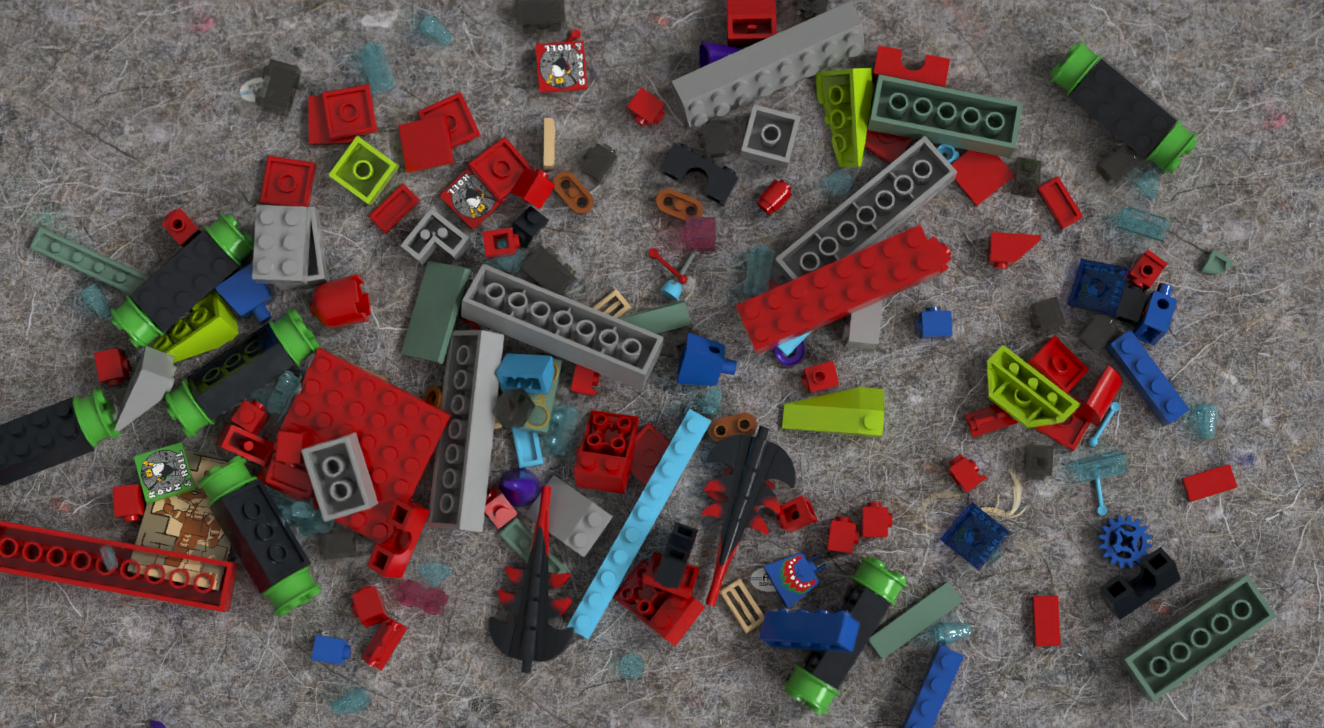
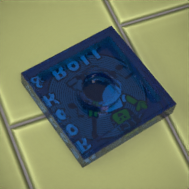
[1067,258,1129,316]
[940,502,1011,571]

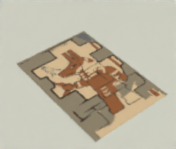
[127,446,254,590]

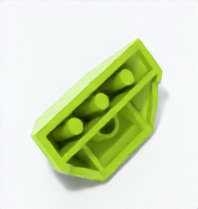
[987,345,1080,428]

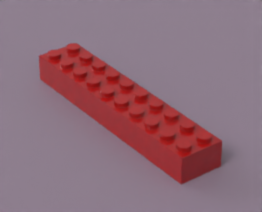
[0,520,239,612]

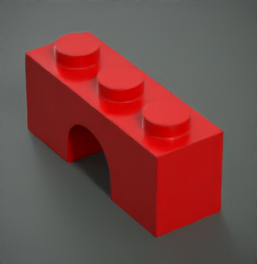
[872,45,950,87]
[367,498,430,578]

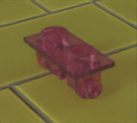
[396,579,449,616]

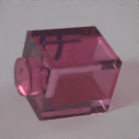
[681,217,716,252]

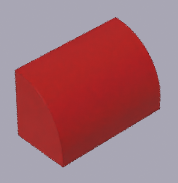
[1076,365,1122,426]

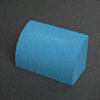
[496,353,553,394]

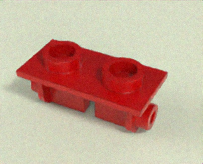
[965,404,1019,438]
[361,616,408,671]

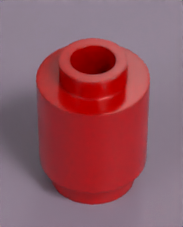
[756,179,792,216]

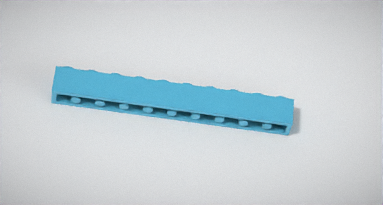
[567,409,711,639]

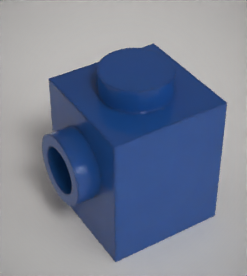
[915,307,953,339]
[311,635,352,665]

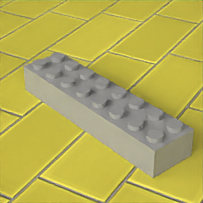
[672,1,865,129]
[775,136,957,282]
[461,264,664,391]
[427,330,504,532]

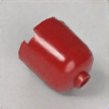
[309,274,371,328]

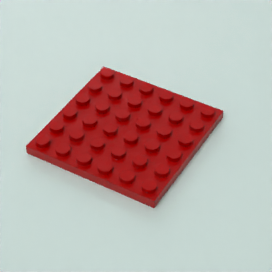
[257,347,452,544]

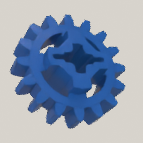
[1097,515,1152,568]

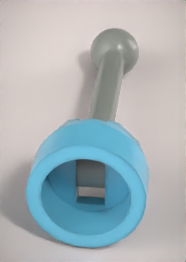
[660,246,700,301]

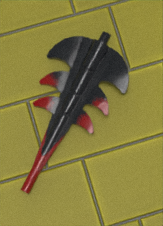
[701,426,796,607]
[489,486,574,673]

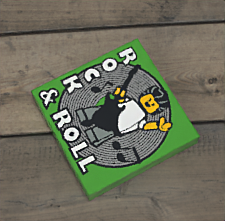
[134,442,196,504]

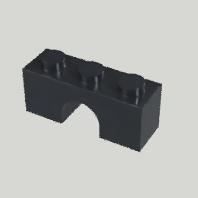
[660,143,739,207]
[654,522,699,590]
[1099,547,1181,620]

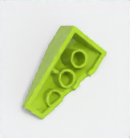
[782,387,884,438]

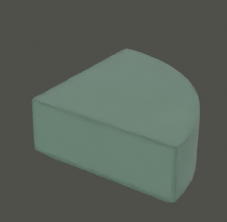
[1199,249,1234,275]

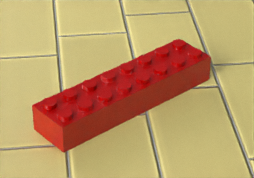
[736,224,941,355]

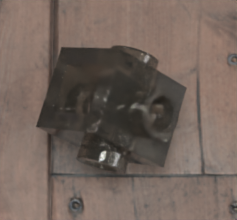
[792,0,828,21]

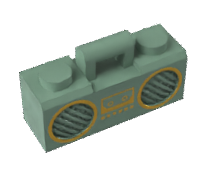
[511,359,563,436]

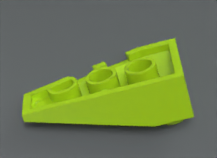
[816,68,873,168]
[141,288,239,363]

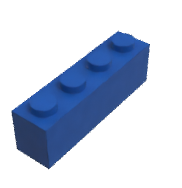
[1105,330,1190,426]
[759,608,860,652]
[901,645,964,728]

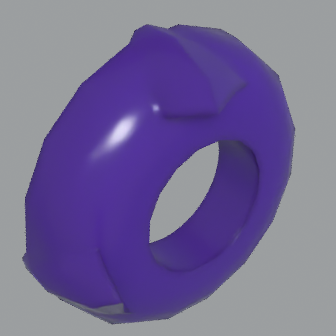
[772,342,805,366]

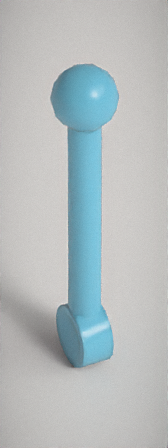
[1088,402,1120,446]
[1091,464,1107,516]

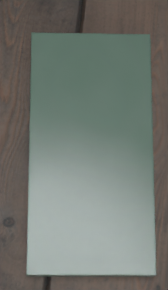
[400,261,470,364]

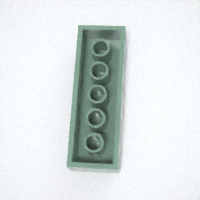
[867,75,1023,158]
[1119,575,1277,702]

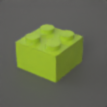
[329,136,400,205]

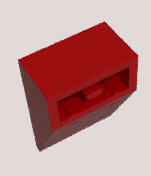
[726,0,777,46]
[573,410,639,494]
[612,558,705,647]

